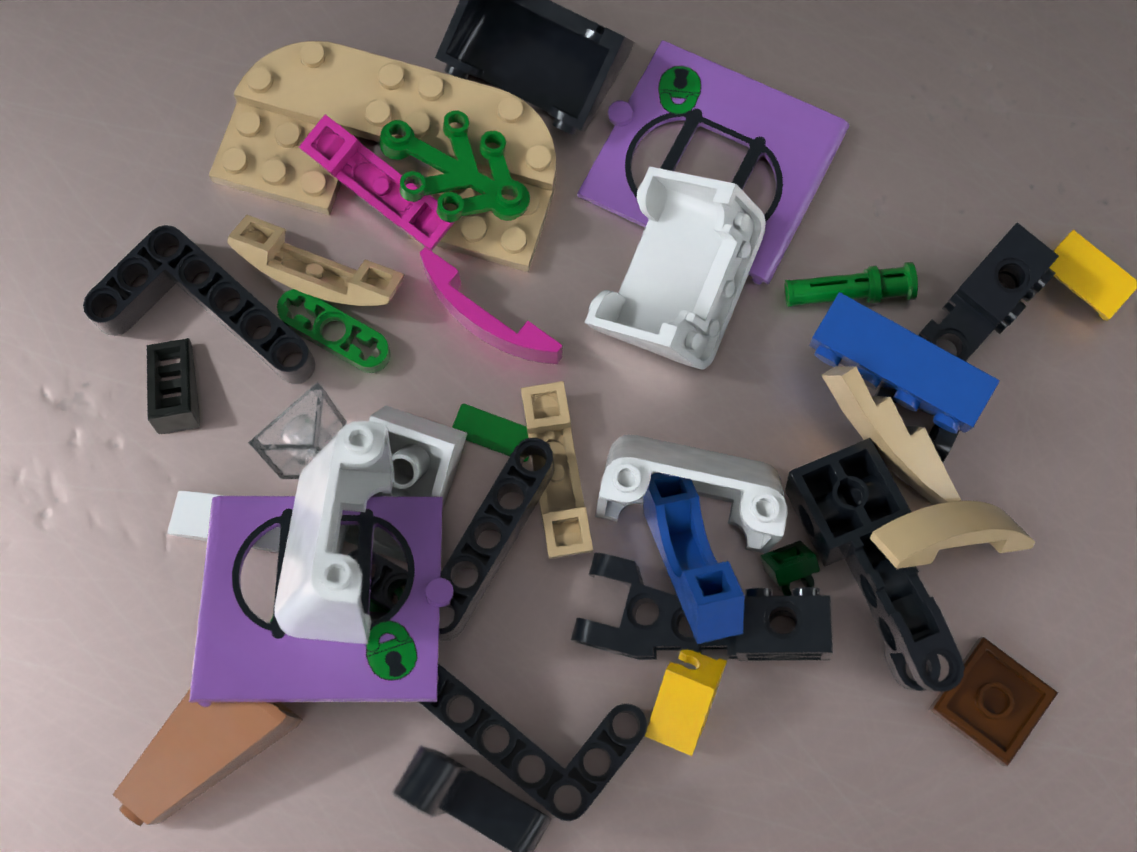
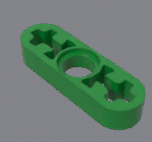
[277,289,391,373]

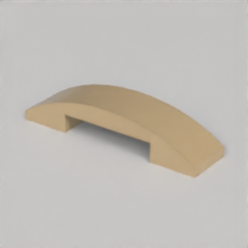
[227,215,404,306]
[521,381,593,559]
[870,500,1035,569]

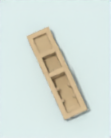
[821,366,961,505]

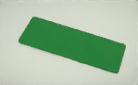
[452,404,529,462]

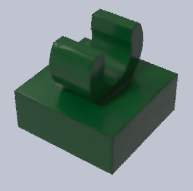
[760,540,820,596]

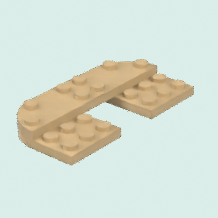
[209,41,556,272]

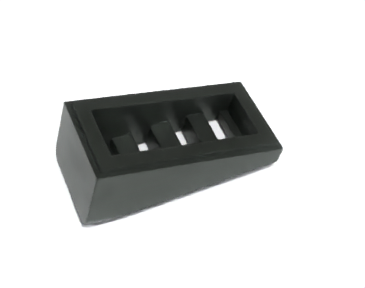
[147,338,200,434]

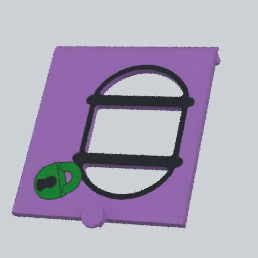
[577,40,850,284]
[189,496,454,707]

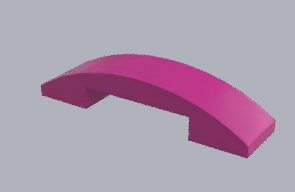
[299,114,454,251]
[420,247,563,364]

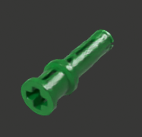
[784,262,918,307]

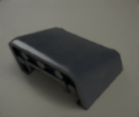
[435,0,635,135]

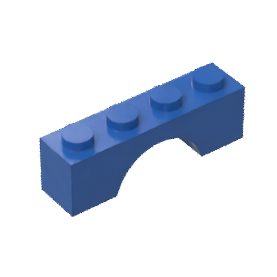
[643,472,745,644]

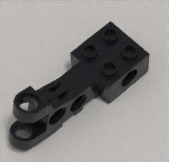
[875,222,1059,463]
[785,438,965,692]
[571,553,833,661]

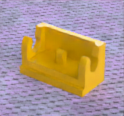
[1049,229,1137,321]
[645,649,727,756]

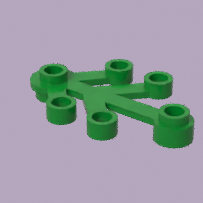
[380,111,530,222]

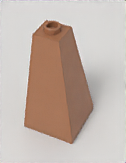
[112,688,303,826]

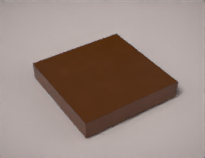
[929,637,1058,766]

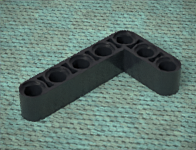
[83,225,316,384]
[347,438,555,641]
[419,663,647,821]
[393,746,552,852]

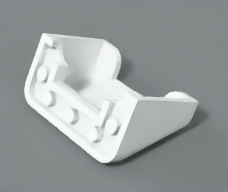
[585,166,766,370]
[275,421,394,644]
[595,435,787,554]

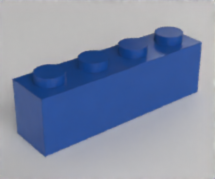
[809,292,1000,434]

